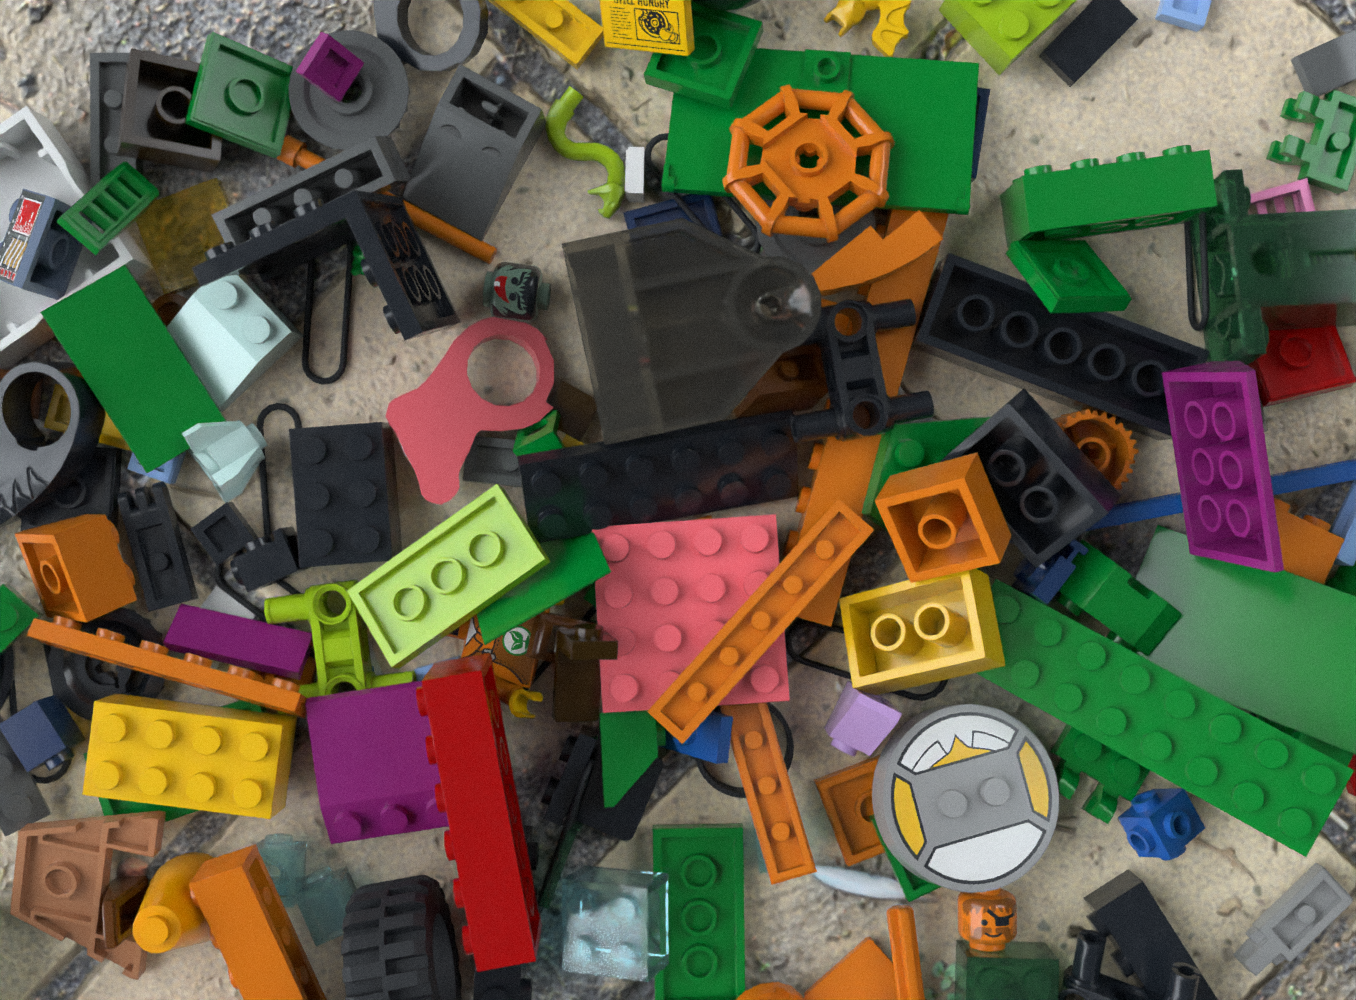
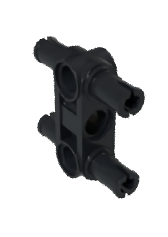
[772,299,934,443]
[1055,929,1201,1000]

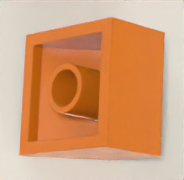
[15,514,137,622]

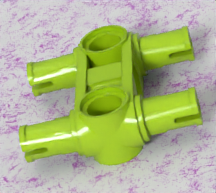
[264,580,417,715]

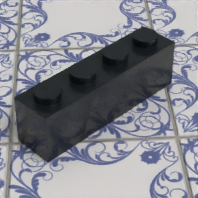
[1084,869,1218,1000]

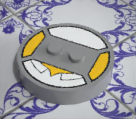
[872,704,1059,893]

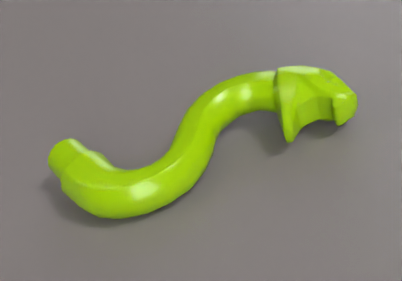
[545,86,625,219]

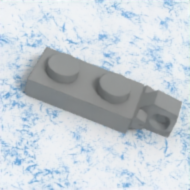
[1233,863,1354,976]

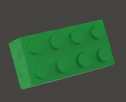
[1000,145,1217,248]

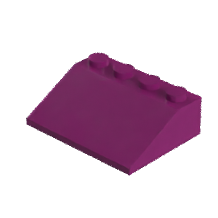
[1162,361,1284,572]
[305,681,516,844]

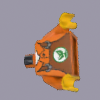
[447,600,564,719]

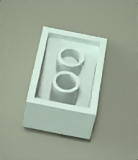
[167,275,303,412]

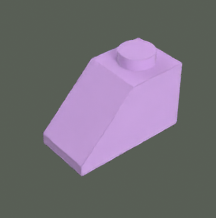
[824,681,902,757]

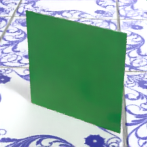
[477,532,611,645]

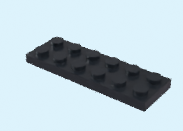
[517,409,799,543]

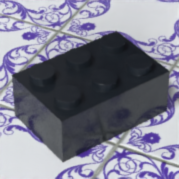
[941,388,1121,568]
[289,422,402,568]

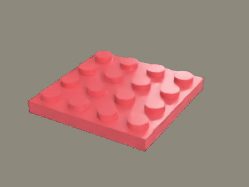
[592,514,790,713]

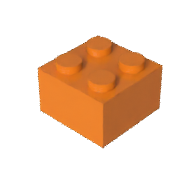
[875,453,1012,583]

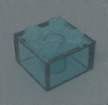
[562,865,669,982]

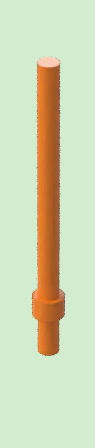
[276,135,497,264]

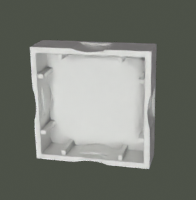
[0,106,153,370]

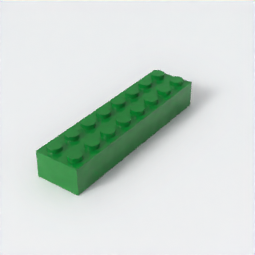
[976,579,1354,857]

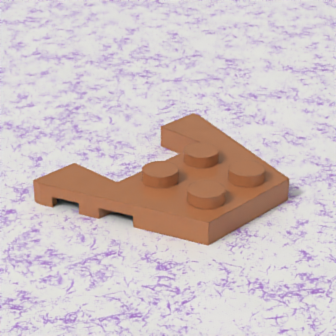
[10,811,166,980]

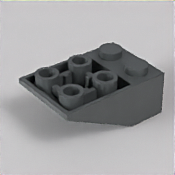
[402,64,546,241]

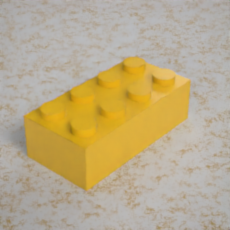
[82,693,297,819]

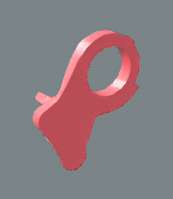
[386,316,554,505]

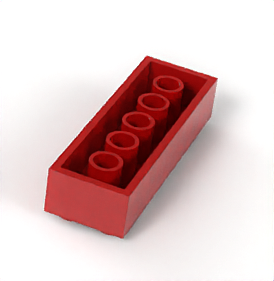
[416,653,542,972]

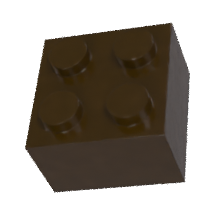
[117,48,222,173]

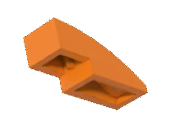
[793,210,943,299]

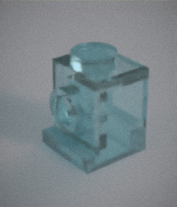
[256,833,307,908]

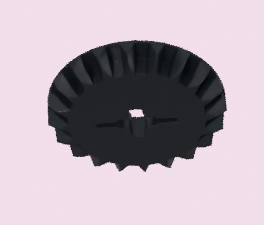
[49,607,169,721]

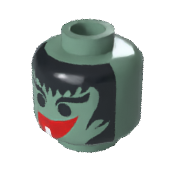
[483,262,551,324]

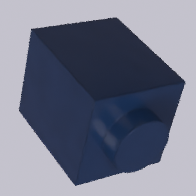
[0,694,86,772]

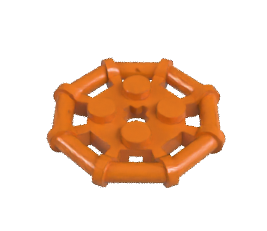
[722,84,895,243]

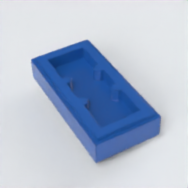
[660,711,733,764]

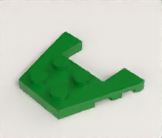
[862,416,991,570]

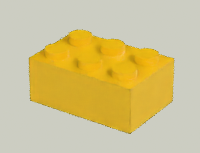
[839,569,1006,695]

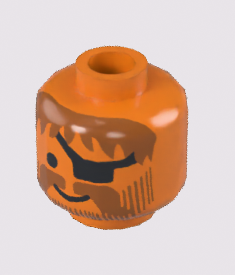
[958,888,1017,952]

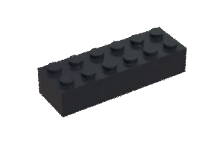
[911,253,1210,440]

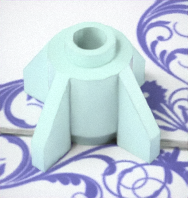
[182,420,267,503]

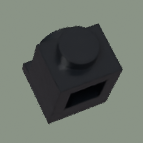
[230,527,311,592]

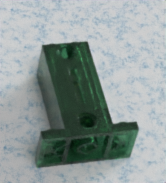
[1190,169,1356,365]

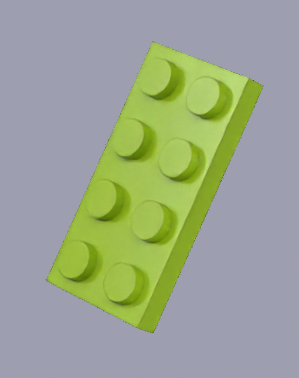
[347,484,550,669]

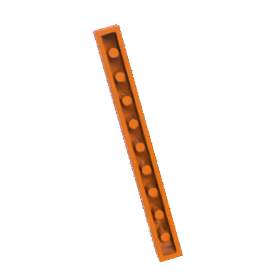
[782,209,949,627]

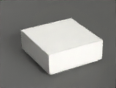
[625,147,645,203]

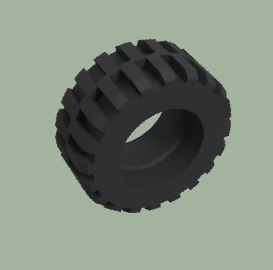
[341,875,463,1000]

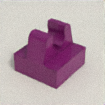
[295,32,364,102]

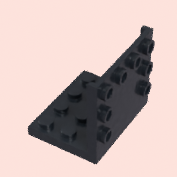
[192,190,460,340]

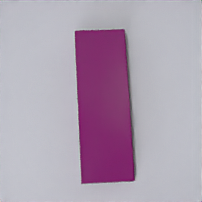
[163,603,313,680]

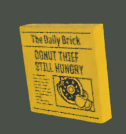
[599,0,695,56]

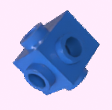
[1118,788,1205,861]

